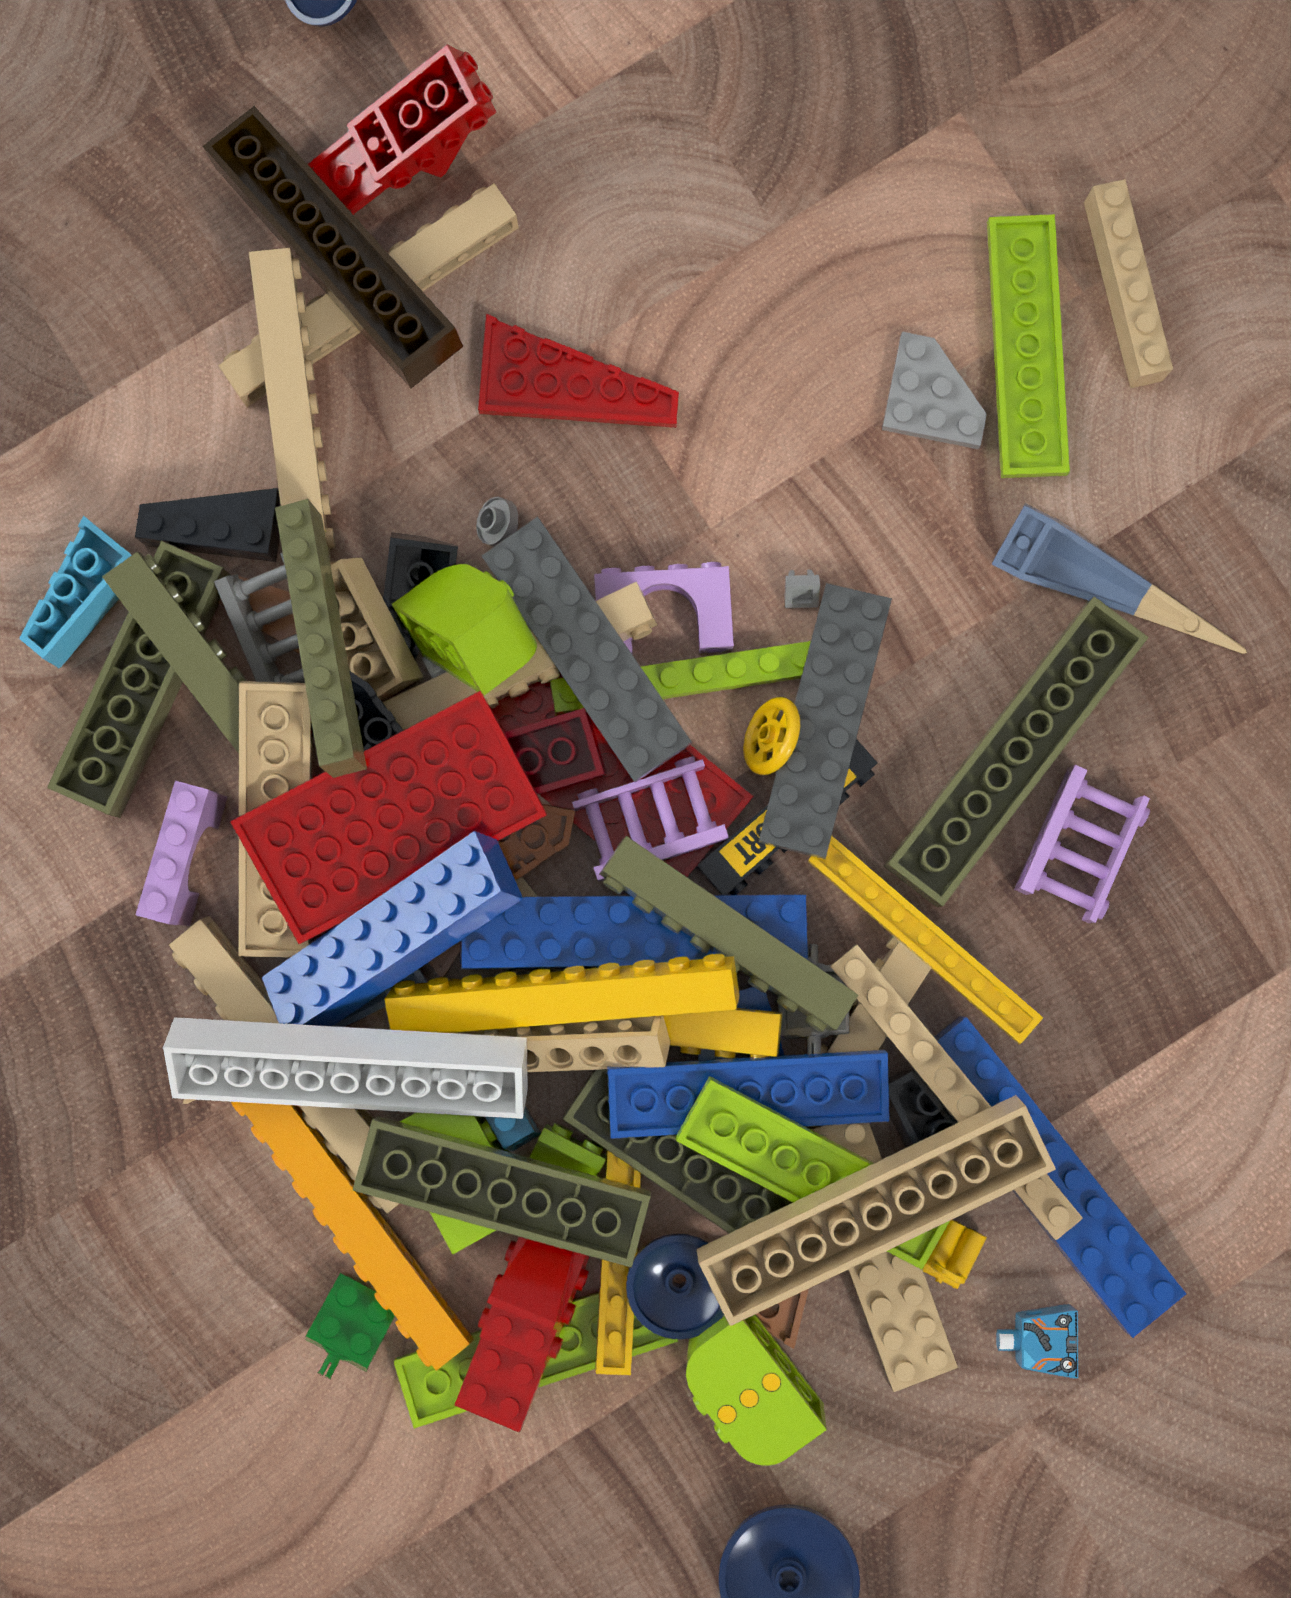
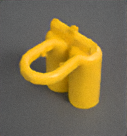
[922,1219,987,1289]

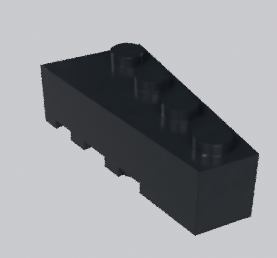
[135,488,281,562]

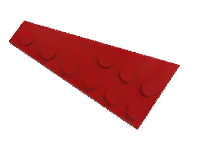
[478,314,679,428]

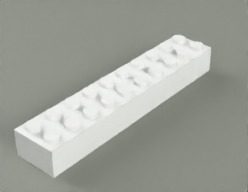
[163,1017,528,1119]

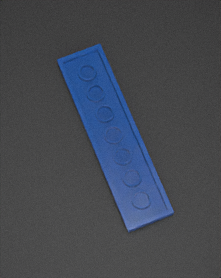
[607,1050,889,1139]

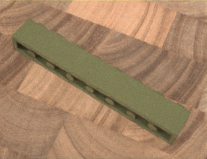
[275,499,367,778]
[599,836,858,1032]

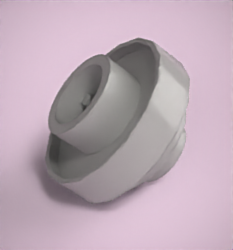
[476,497,518,547]

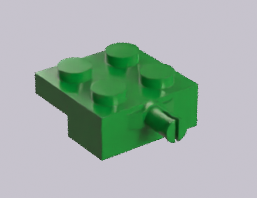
[305,1273,395,1380]

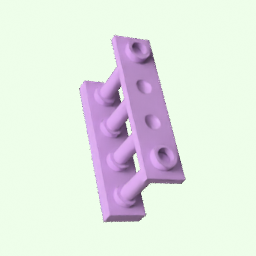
[572,757,729,882]
[1014,765,1150,923]

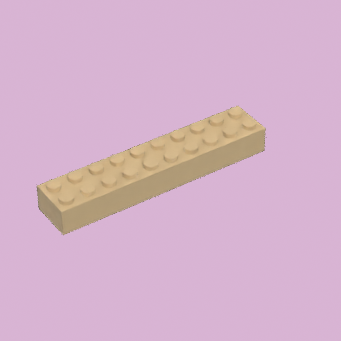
[697,1095,1056,1326]

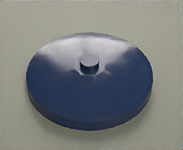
[719,1504,860,1598]

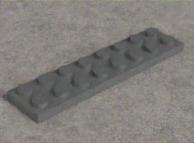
[482,516,692,782]
[759,583,892,860]

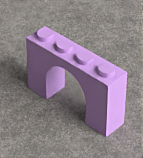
[594,562,734,655]
[136,781,227,926]

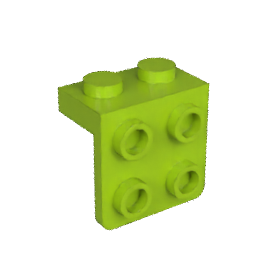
[529,1123,607,1176]

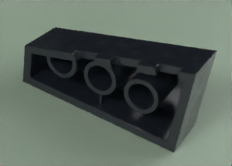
[888,1070,958,1148]

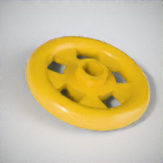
[743,697,800,775]

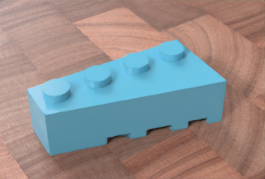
[19,516,132,669]

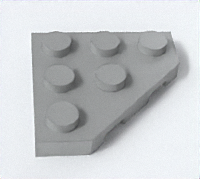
[882,332,987,449]

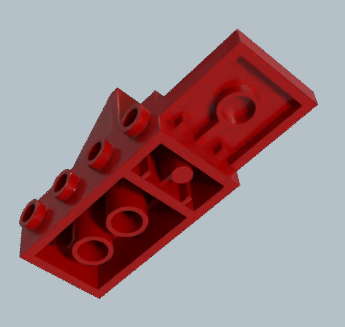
[308,44,497,215]
[454,1237,595,1433]

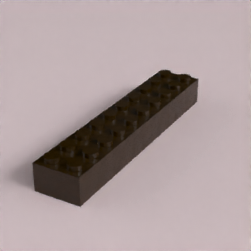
[202,106,463,389]

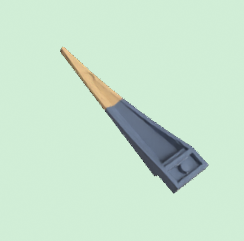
[992,503,1247,654]

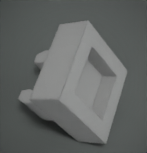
[784,570,820,608]

